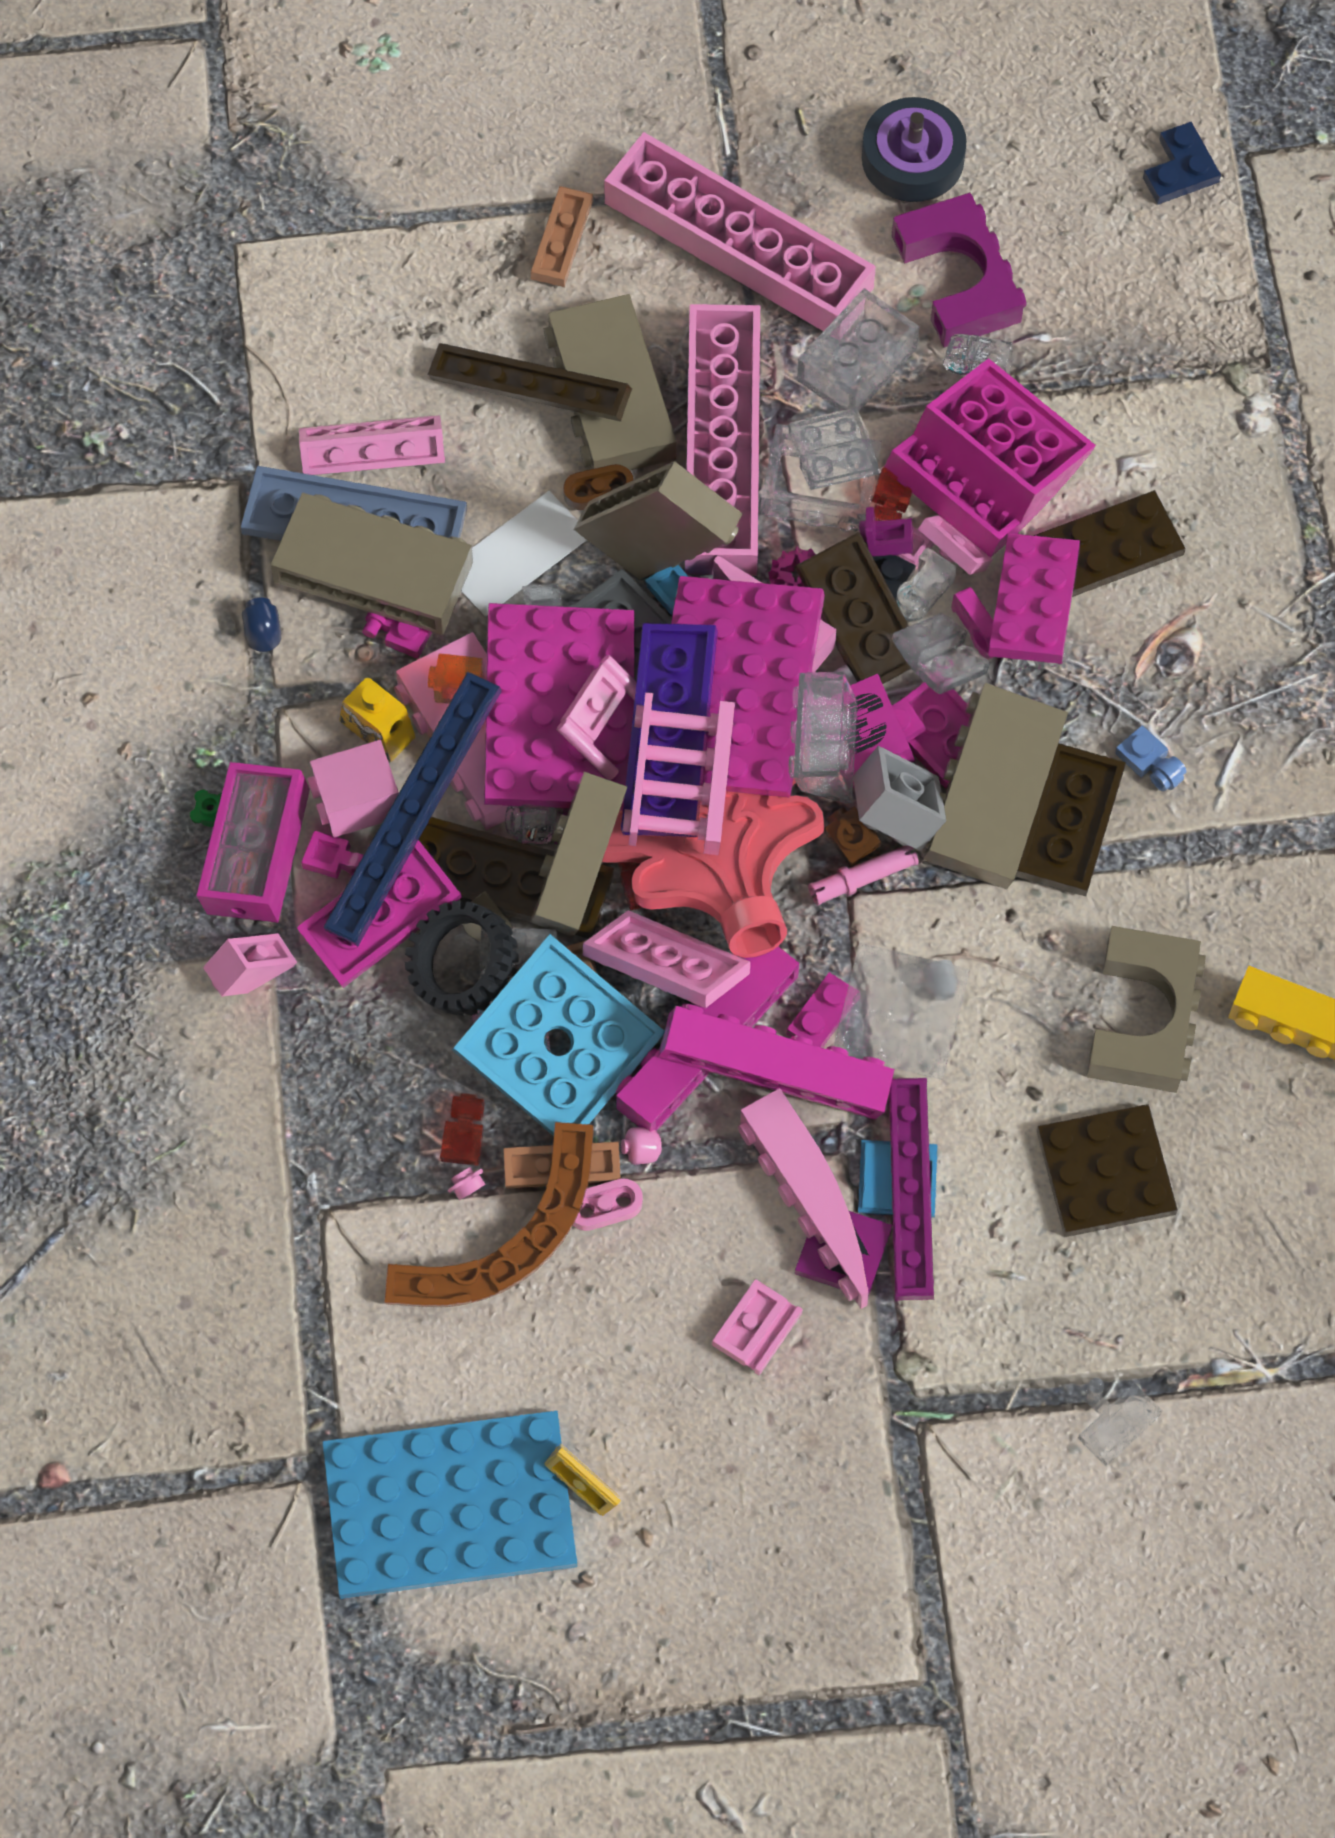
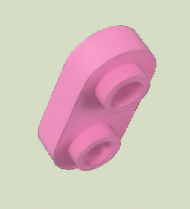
[573,1179,643,1231]

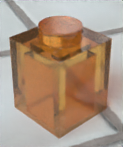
[428,653,484,704]

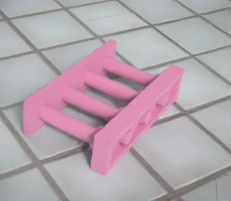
[622,693,735,855]

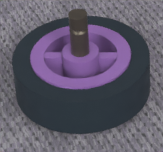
[861,97,967,202]

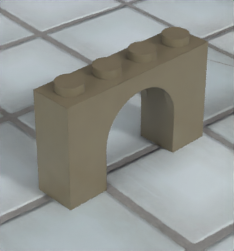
[1087,926,1206,1093]

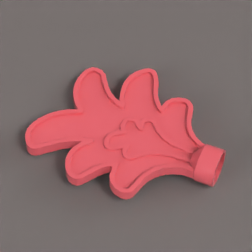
[602,745,825,958]

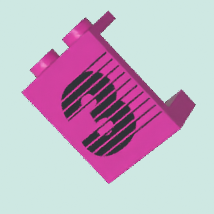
[811,674,915,790]

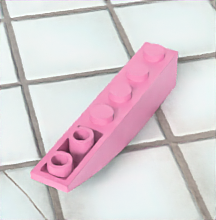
[738,1088,868,1309]

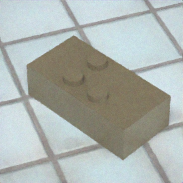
[531,772,627,937]

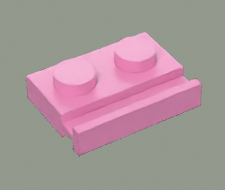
[712,1279,803,1375]

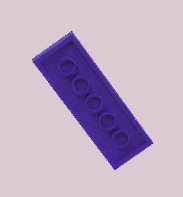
[621,623,718,837]

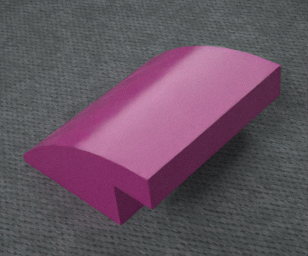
[883,358,1096,558]

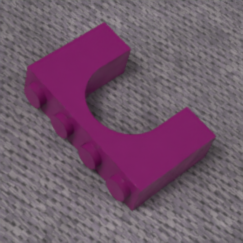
[891,192,1027,348]

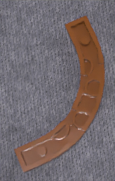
[385,1122,594,1307]

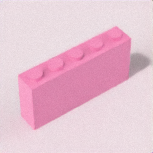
[394,632,531,830]

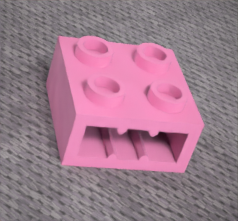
[307,740,399,838]

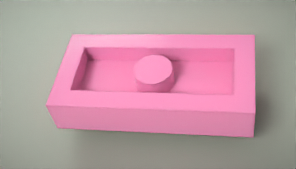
[918,515,993,575]

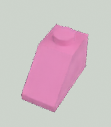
[203,933,297,997]

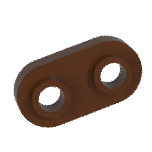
[563,464,634,510]

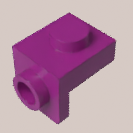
[859,507,913,556]

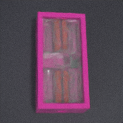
[196,762,310,923]

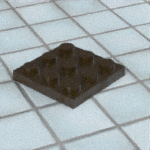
[1037,1104,1178,1237]

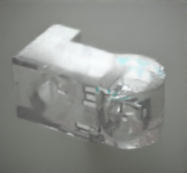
[943,334,1014,375]
[897,547,956,621]

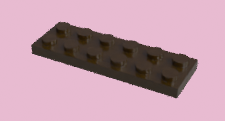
[418,817,614,939]

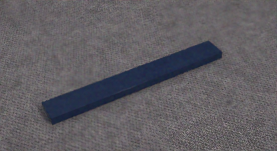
[323,672,502,947]

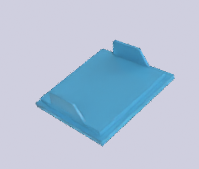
[858,1140,938,1218]

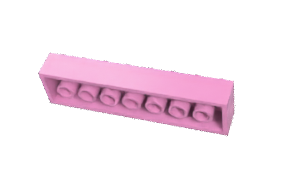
[604,132,876,338]
[685,304,760,576]

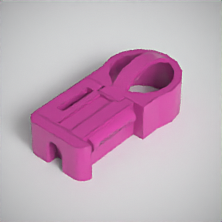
[951,587,994,660]

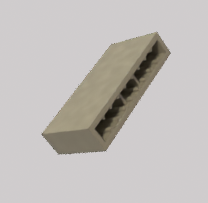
[543,294,677,470]
[573,461,743,580]
[271,492,473,635]
[923,683,1068,889]

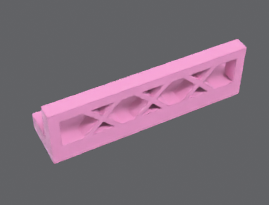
[299,415,445,475]

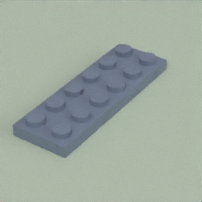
[241,465,467,541]

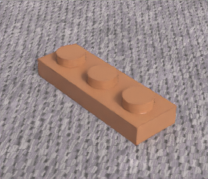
[531,186,593,287]
[504,1142,621,1188]

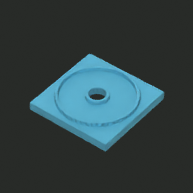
[452,934,665,1136]

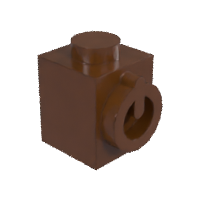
[825,806,881,867]

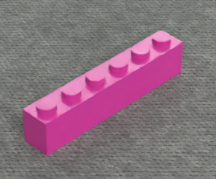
[616,946,799,1131]
[658,1004,895,1120]

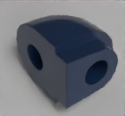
[242,597,282,652]

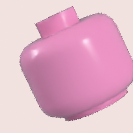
[621,1127,662,1165]

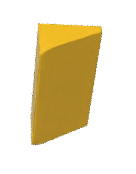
[544,1444,621,1516]

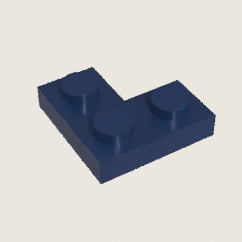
[1143,121,1221,205]

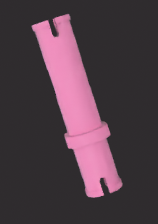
[808,845,919,906]

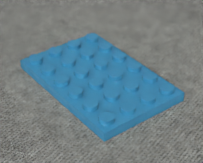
[323,1411,578,1599]

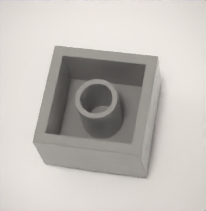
[853,745,946,851]

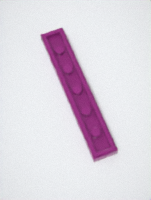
[889,1078,934,1301]

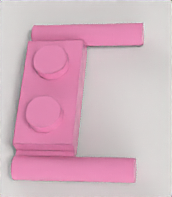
[556,655,637,780]

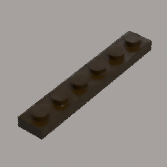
[427,343,632,422]

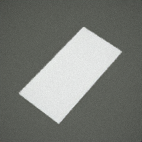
[462,491,587,617]

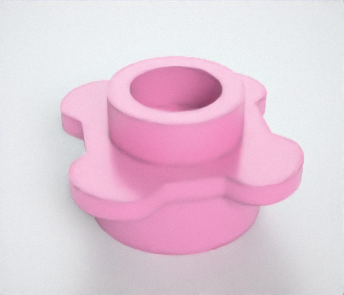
[448,1167,486,1201]

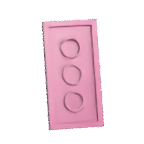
[583,910,750,1008]

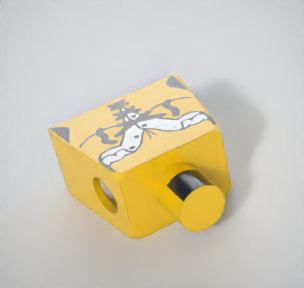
[339,677,415,762]

